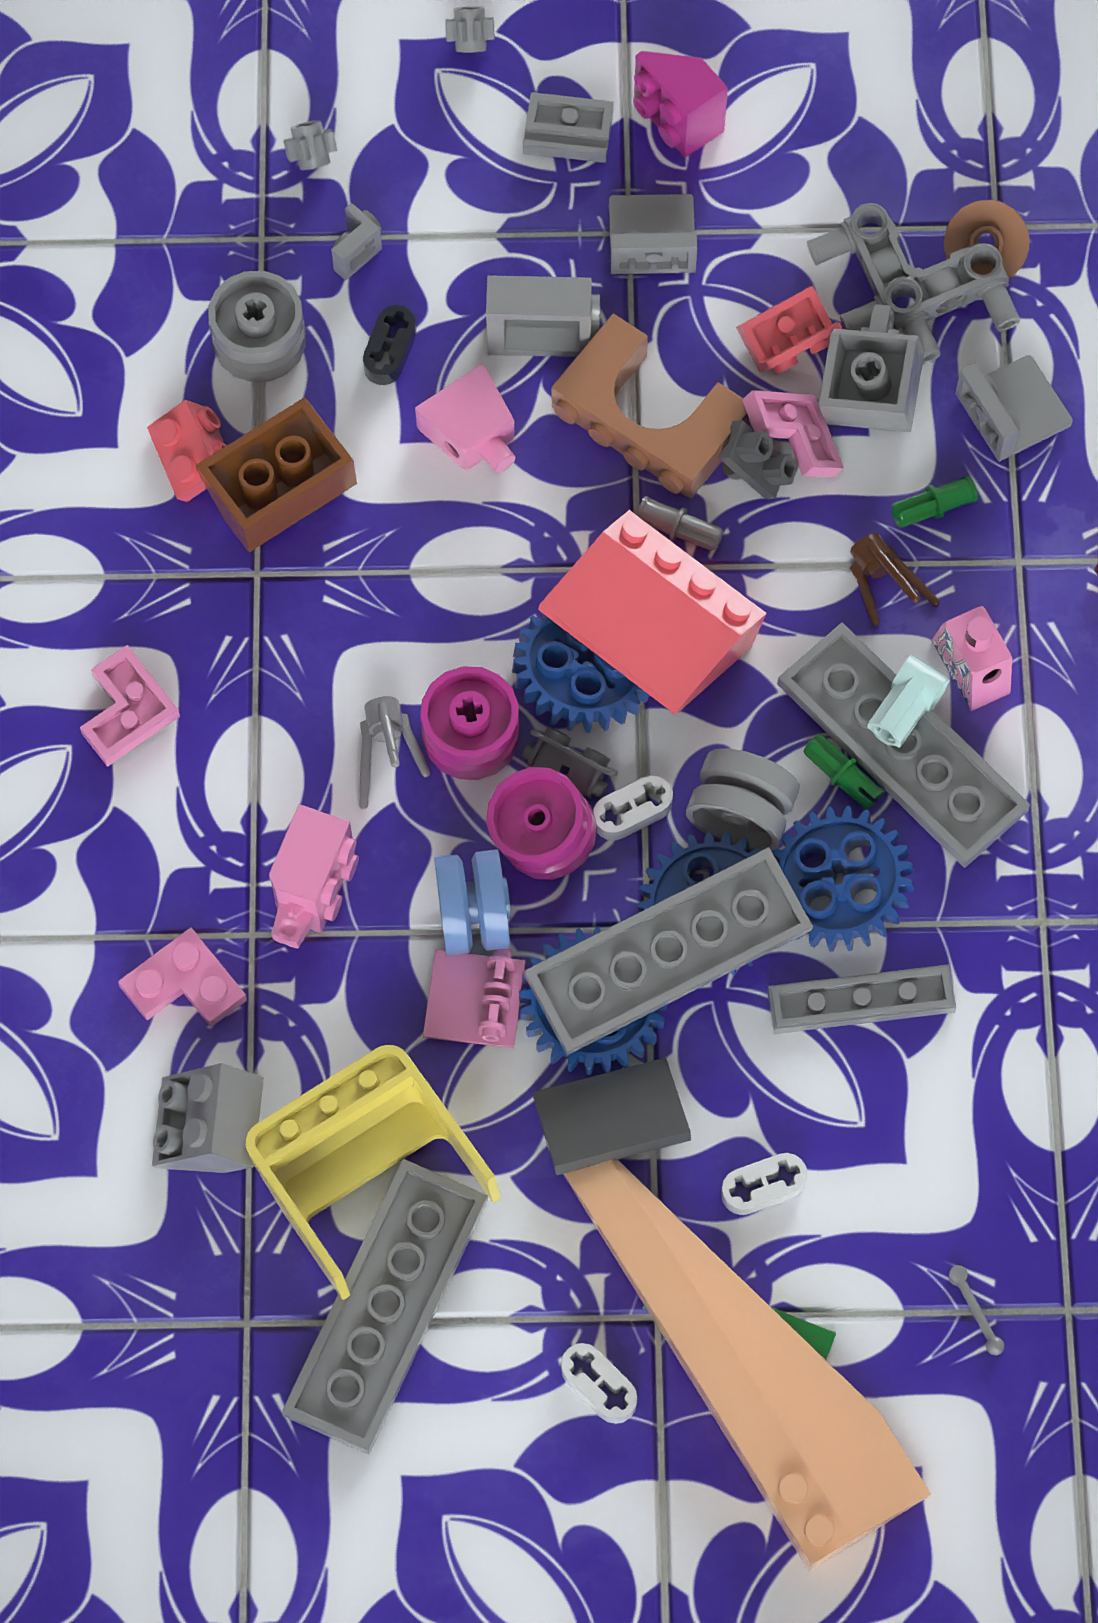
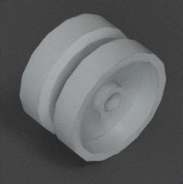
[208,271,306,382]
[686,748,800,851]

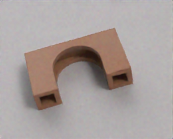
[552,313,751,499]

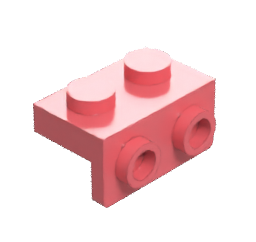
[736,286,842,374]
[147,400,227,502]

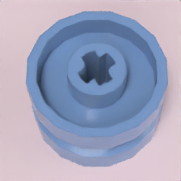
[434,849,511,956]

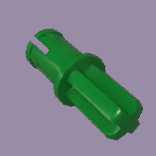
[891,475,978,527]
[803,734,885,810]

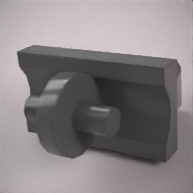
[719,420,799,500]

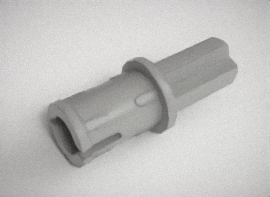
[636,496,723,551]

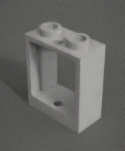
[486,275,600,357]

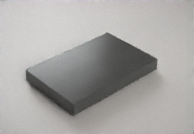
[532,1058,691,1175]

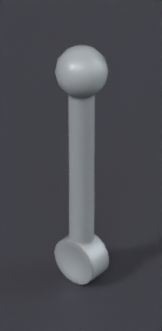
[948,1265,1005,1355]

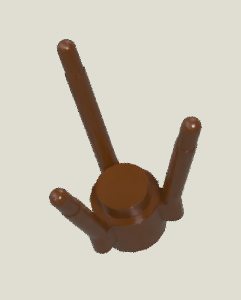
[849,533,940,626]

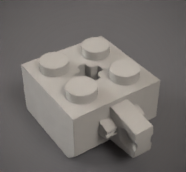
[818,304,925,432]

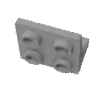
[609,194,697,274]
[955,355,1073,462]

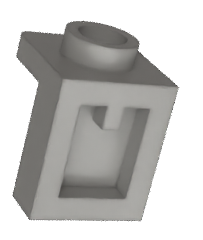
[331,203,382,281]

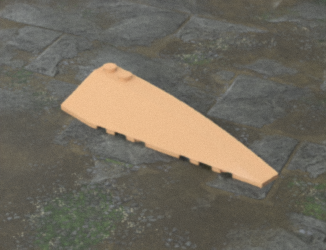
[563,1160,931,1571]

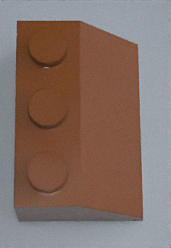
[195,397,357,552]

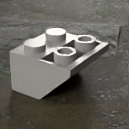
[152,1063,264,1173]

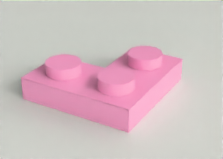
[742,390,844,478]
[80,645,180,767]
[118,927,247,1027]

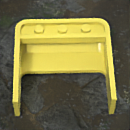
[246,1045,501,1300]

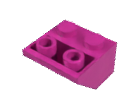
[633,51,728,158]

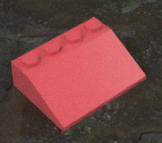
[538,510,767,715]

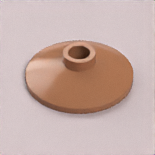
[944,200,1029,279]

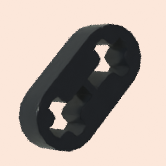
[363,305,416,385]

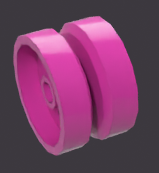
[420,666,520,780]
[486,767,597,880]

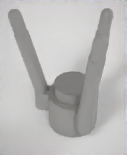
[359,696,430,809]

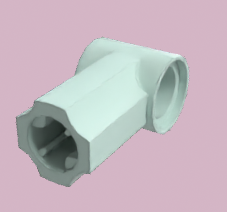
[867,654,950,748]

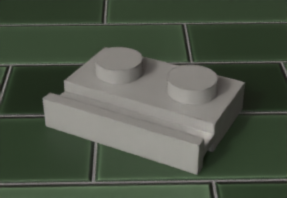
[523,92,614,163]

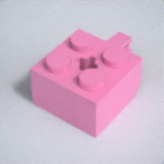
[269,804,359,949]

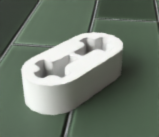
[593,775,673,840]
[721,1153,808,1215]
[561,1343,637,1424]

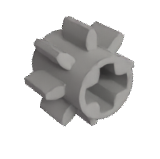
[445,6,495,52]
[283,120,338,170]

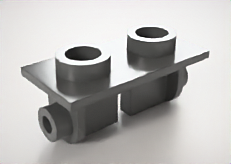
[522,726,618,799]

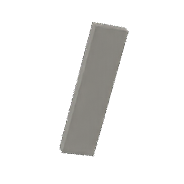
[767,964,956,1034]

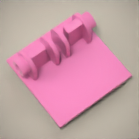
[423,949,526,1048]

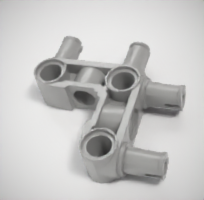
[807,203,1020,365]

